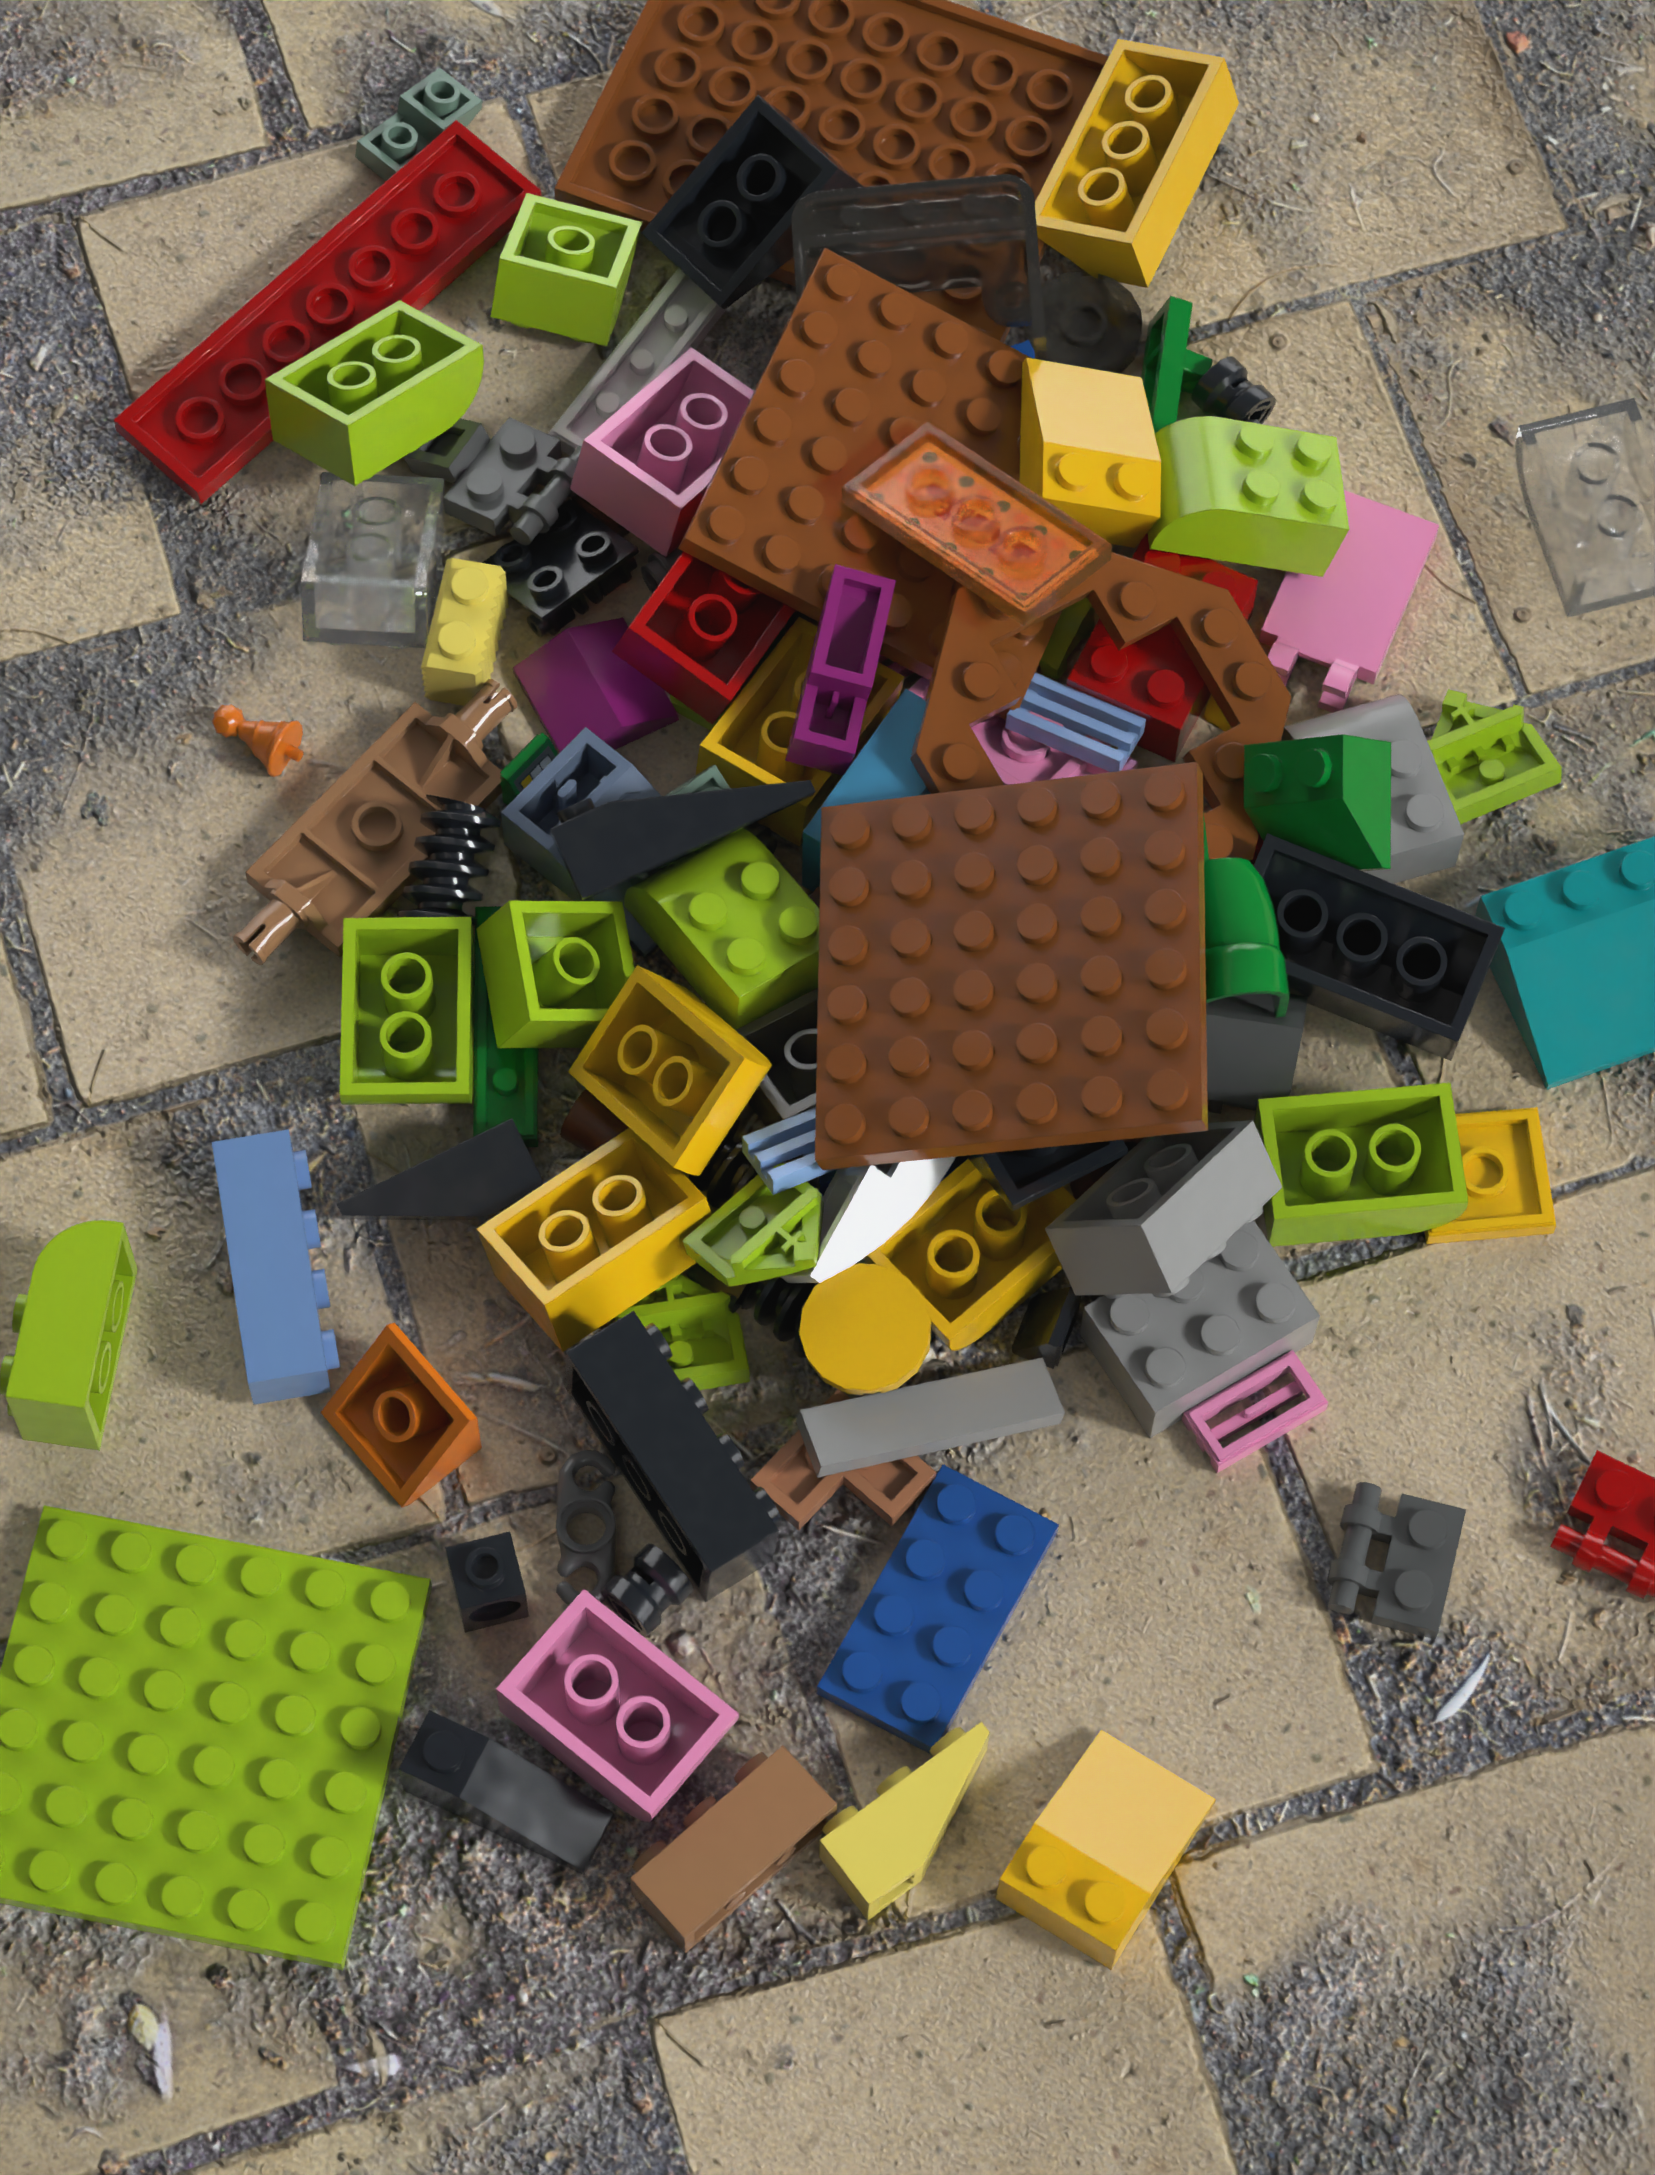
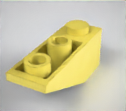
[819,1722,990,1920]

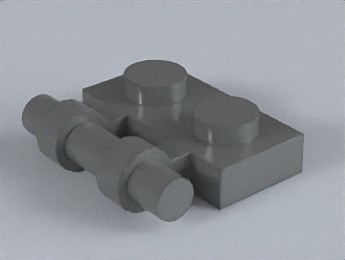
[443,417,582,545]
[1327,1482,1466,1639]

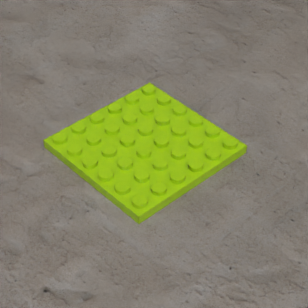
[0,1505,432,1970]

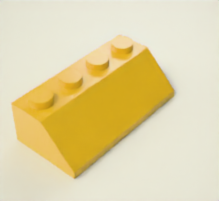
[1025,39,1239,288]

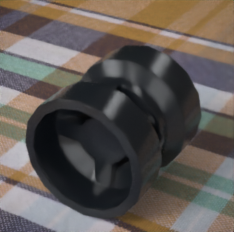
[1191,356,1276,424]
[601,1543,694,1637]

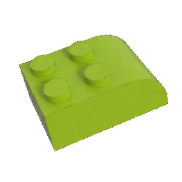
[265,300,484,486]
[1148,416,1349,577]
[624,828,820,1030]
[339,917,475,1105]
[1254,1082,1468,1247]
[0,1220,138,1451]

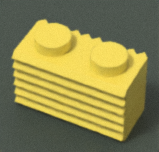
[421,558,509,706]

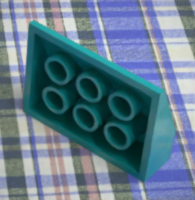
[1475,836,1655,1090]

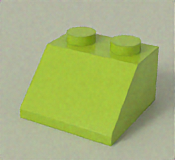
[490,193,642,346]

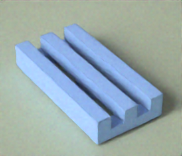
[1005,673,1146,772]
[742,1107,836,1195]

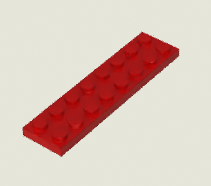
[114,120,542,505]

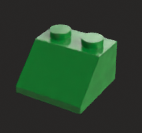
[1244,734,1391,871]

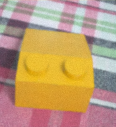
[1019,357,1161,548]
[996,1730,1216,1970]

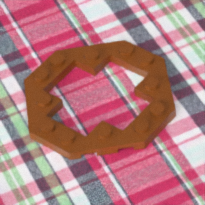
[910,537,1291,861]

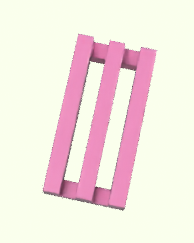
[1182,1350,1328,1473]

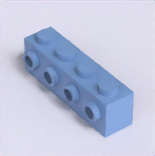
[212,1129,340,1405]

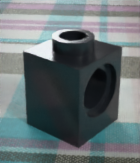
[445,1531,529,1633]

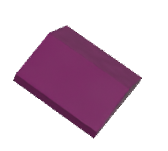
[513,617,679,753]

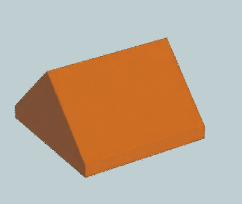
[320,1323,482,1508]

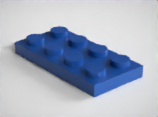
[817,1464,1059,1754]

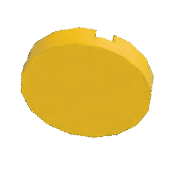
[799,1263,931,1395]

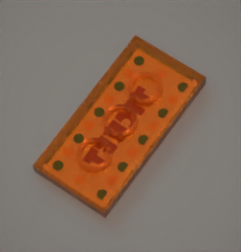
[842,422,1112,628]

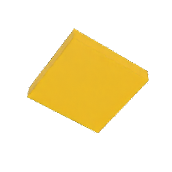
[1424,1107,1556,1245]

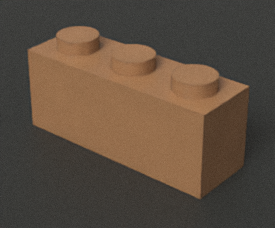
[630,1745,837,1954]

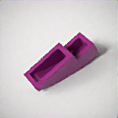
[785,564,896,776]

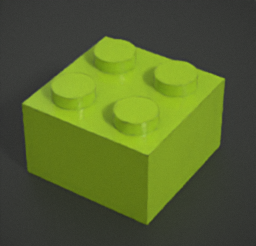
[476,900,635,1048]

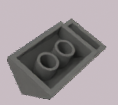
[1206,994,1308,1114]

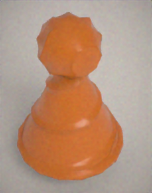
[212,704,304,777]

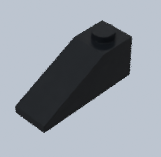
[337,1118,544,1220]
[399,1710,614,1875]

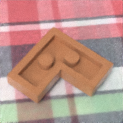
[750,1389,936,1530]

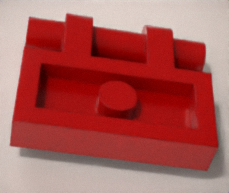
[1550,1450,1655,1599]

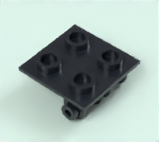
[482,499,639,637]

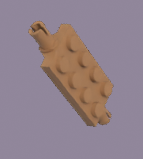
[233,679,518,965]

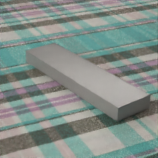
[796,1357,1065,1478]

